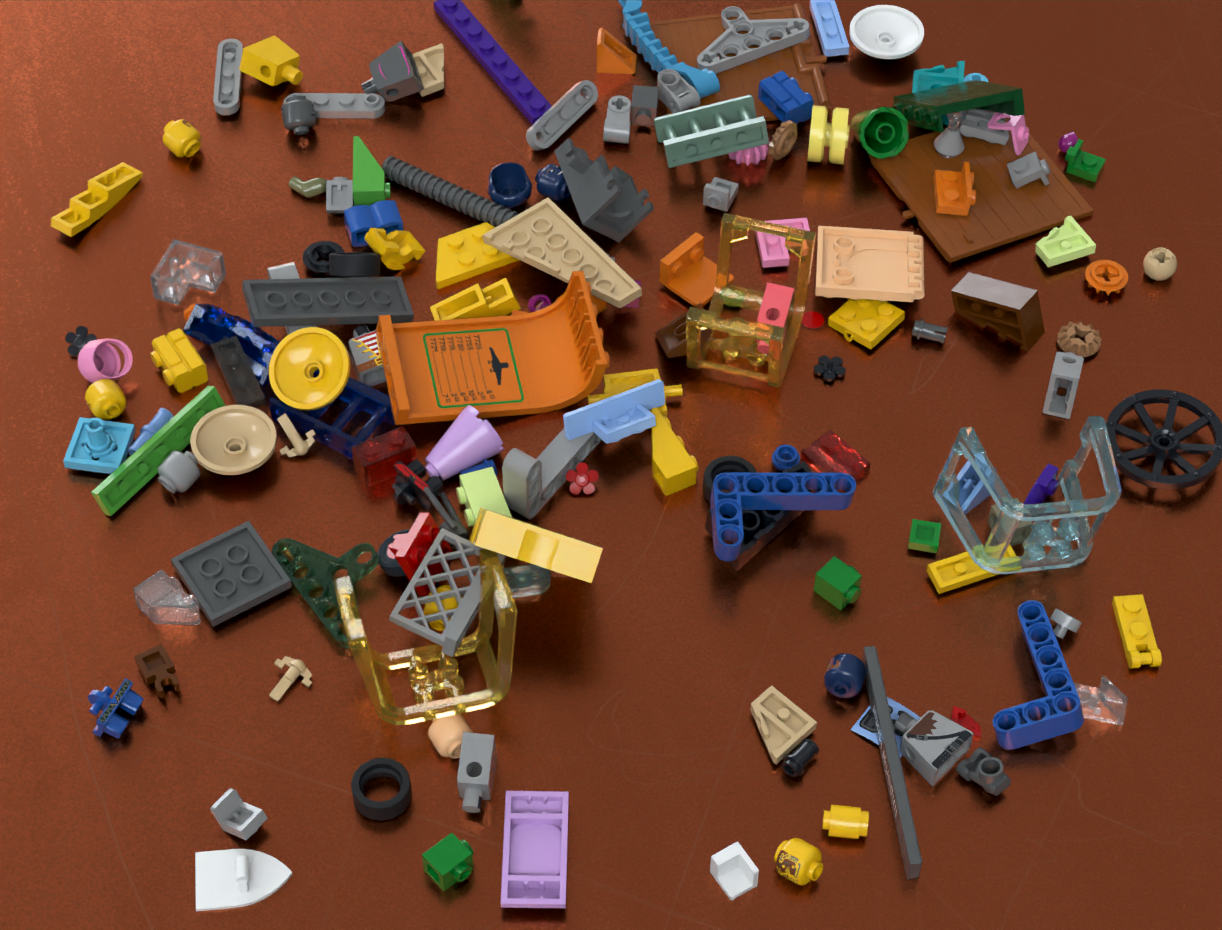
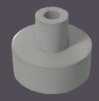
[1050,608,1082,639]

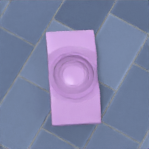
[501,791,569,908]

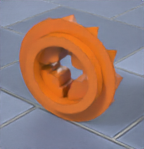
[1084,260,1128,295]

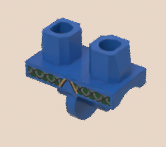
[88,678,144,739]

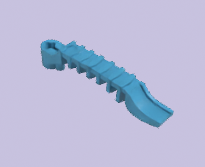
[618,0,720,99]

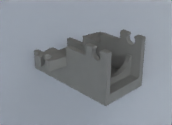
[554,138,655,242]

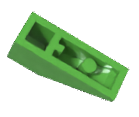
[353,136,391,206]

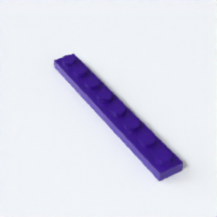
[434,0,552,125]

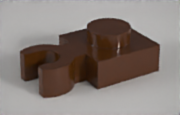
[134,644,180,698]

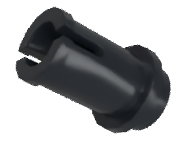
[782,739,819,777]

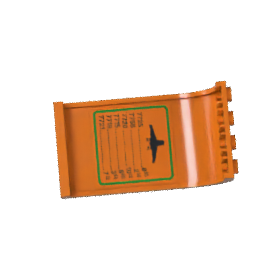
[376,271,609,425]

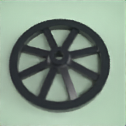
[1104,389,1222,490]

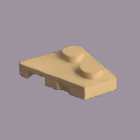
[413,43,444,97]
[750,685,817,764]

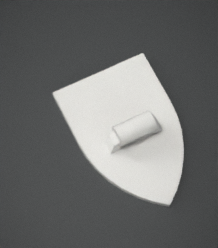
[195,849,292,912]

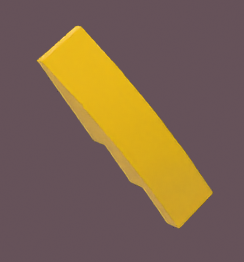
[51,162,143,237]

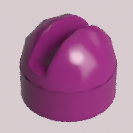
[1059,131,1078,153]
[528,295,551,312]

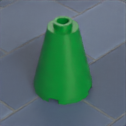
[850,107,909,159]

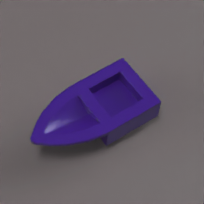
[1023,463,1059,511]

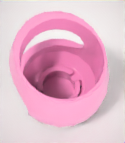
[78,338,133,383]

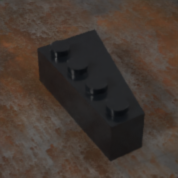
[705,461,817,572]

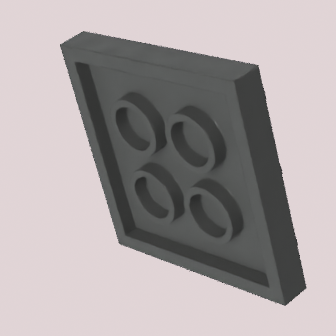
[171,521,292,627]

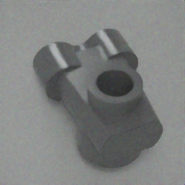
[956,747,1011,796]

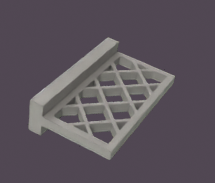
[389,528,506,657]

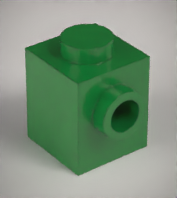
[814,556,862,610]
[422,832,474,891]

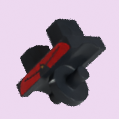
[392,459,443,512]

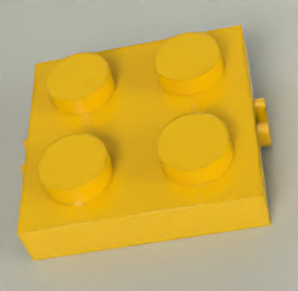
[828,298,905,349]

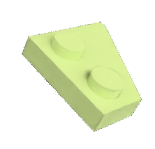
[1035,216,1096,267]

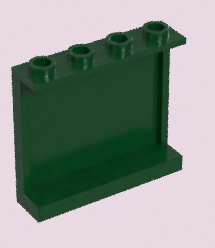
[892,80,1025,132]

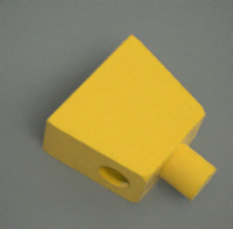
[239,35,303,86]

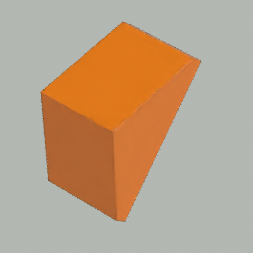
[597,27,637,75]

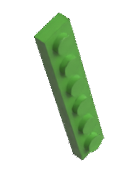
[91,386,226,516]

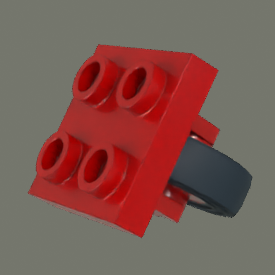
[377,512,453,596]

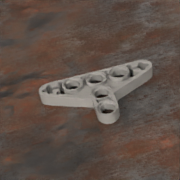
[697,6,810,74]

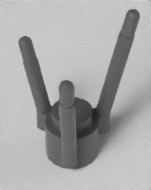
[412,487,469,550]

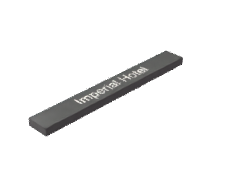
[862,646,922,879]

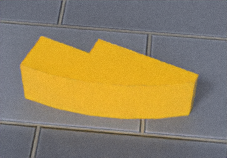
[430,278,521,321]

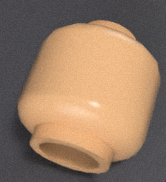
[428,712,473,759]

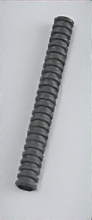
[382,156,518,227]

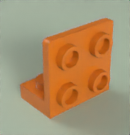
[659,232,734,307]

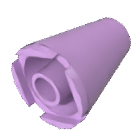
[424,405,504,481]

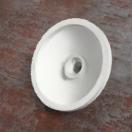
[849,5,924,60]

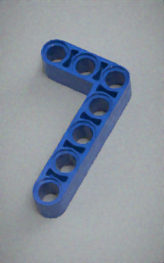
[710,472,856,561]
[992,600,1084,750]

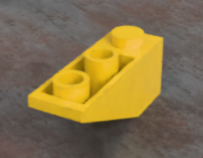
[651,407,699,496]

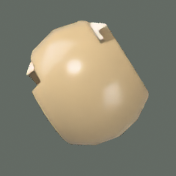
[1143,247,1177,281]

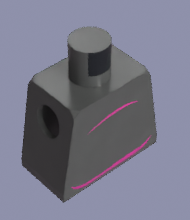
[361,41,424,102]

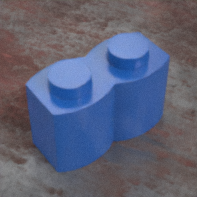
[344,200,403,247]

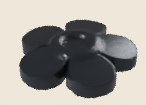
[65,326,97,356]
[814,355,846,382]

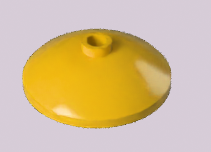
[269,327,350,410]

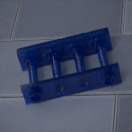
[269,370,396,464]

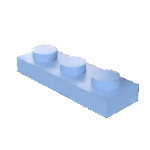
[809,0,849,57]

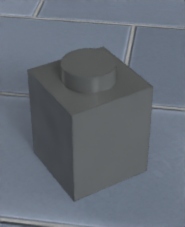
[631,85,659,126]

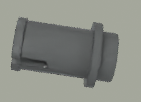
[911,318,948,344]

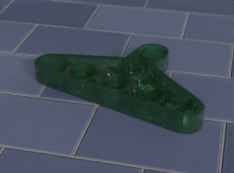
[272,538,379,648]

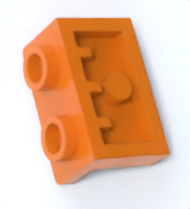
[933,162,976,216]

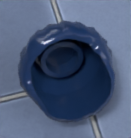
[487,162,532,209]

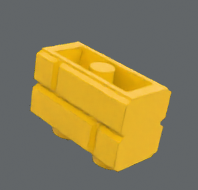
[150,328,208,393]

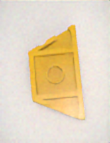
[436,222,519,289]

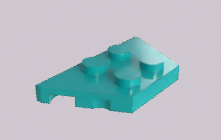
[912,61,965,126]

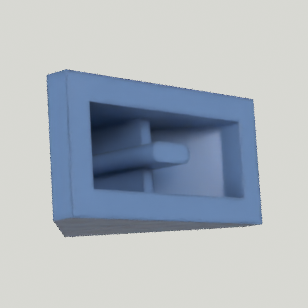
[941,452,997,516]

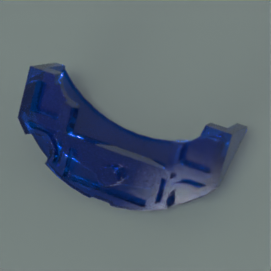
[183,303,280,387]

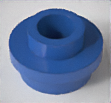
[772,445,800,471]

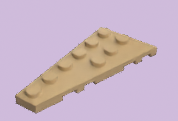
[482,198,642,308]

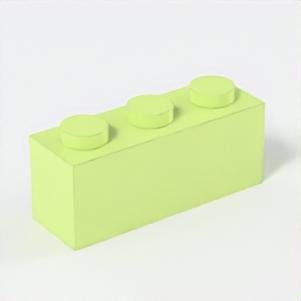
[456,467,512,552]

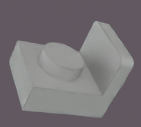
[326,177,353,214]

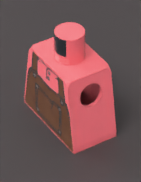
[756,282,794,354]

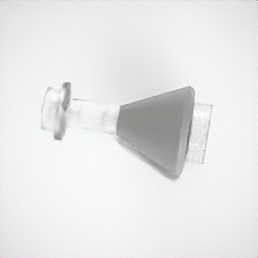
[934,110,967,158]

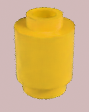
[822,805,869,839]

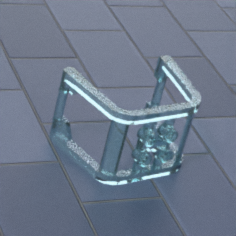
[932,416,1122,574]

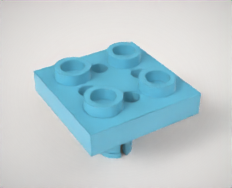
[63,417,136,474]

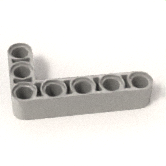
[502,428,602,519]

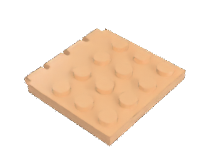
[815,226,925,302]

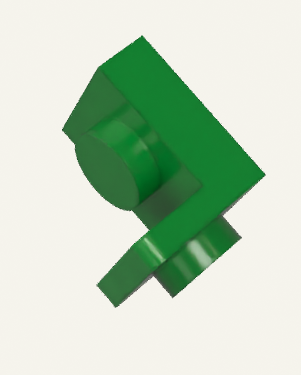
[1065,139,1106,182]

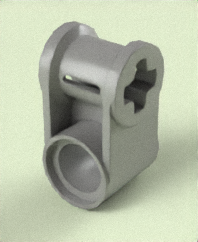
[657,69,701,114]
[603,95,631,144]

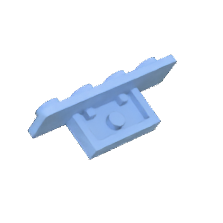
[563,379,665,444]

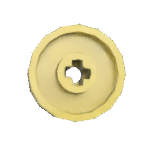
[807,105,850,164]

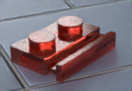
[801,430,870,491]

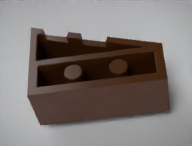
[951,272,1045,352]

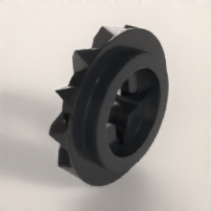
[303,241,345,276]

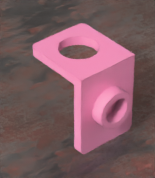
[987,112,1029,155]

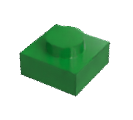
[908,519,941,553]

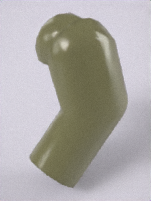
[288,176,326,198]

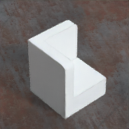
[710,841,759,900]

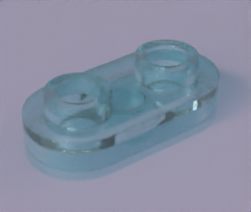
[492,564,551,599]

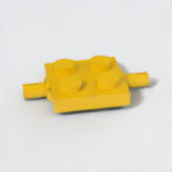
[587,369,683,417]

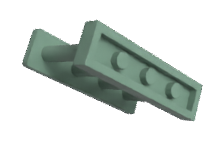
[654,95,769,168]

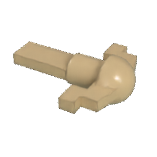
[277,413,316,458]
[269,656,312,702]

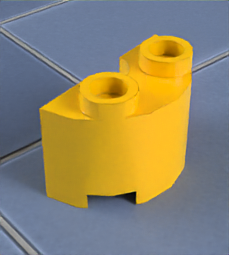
[365,228,425,270]

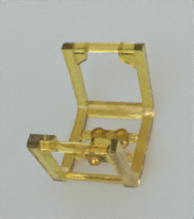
[686,213,816,388]
[333,549,518,725]

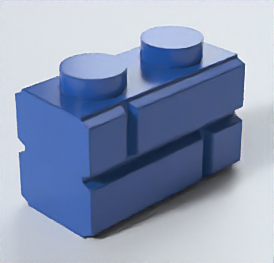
[758,71,814,125]

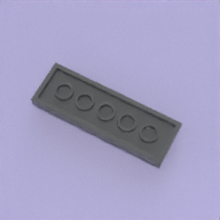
[242,276,414,327]

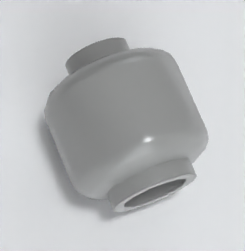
[157,451,201,494]

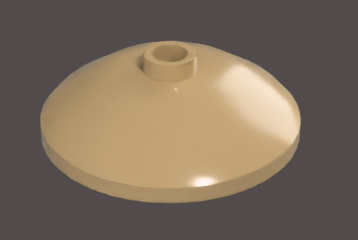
[190,405,277,475]

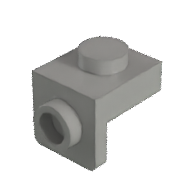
[1007,151,1051,189]
[703,177,739,212]
[210,788,268,840]

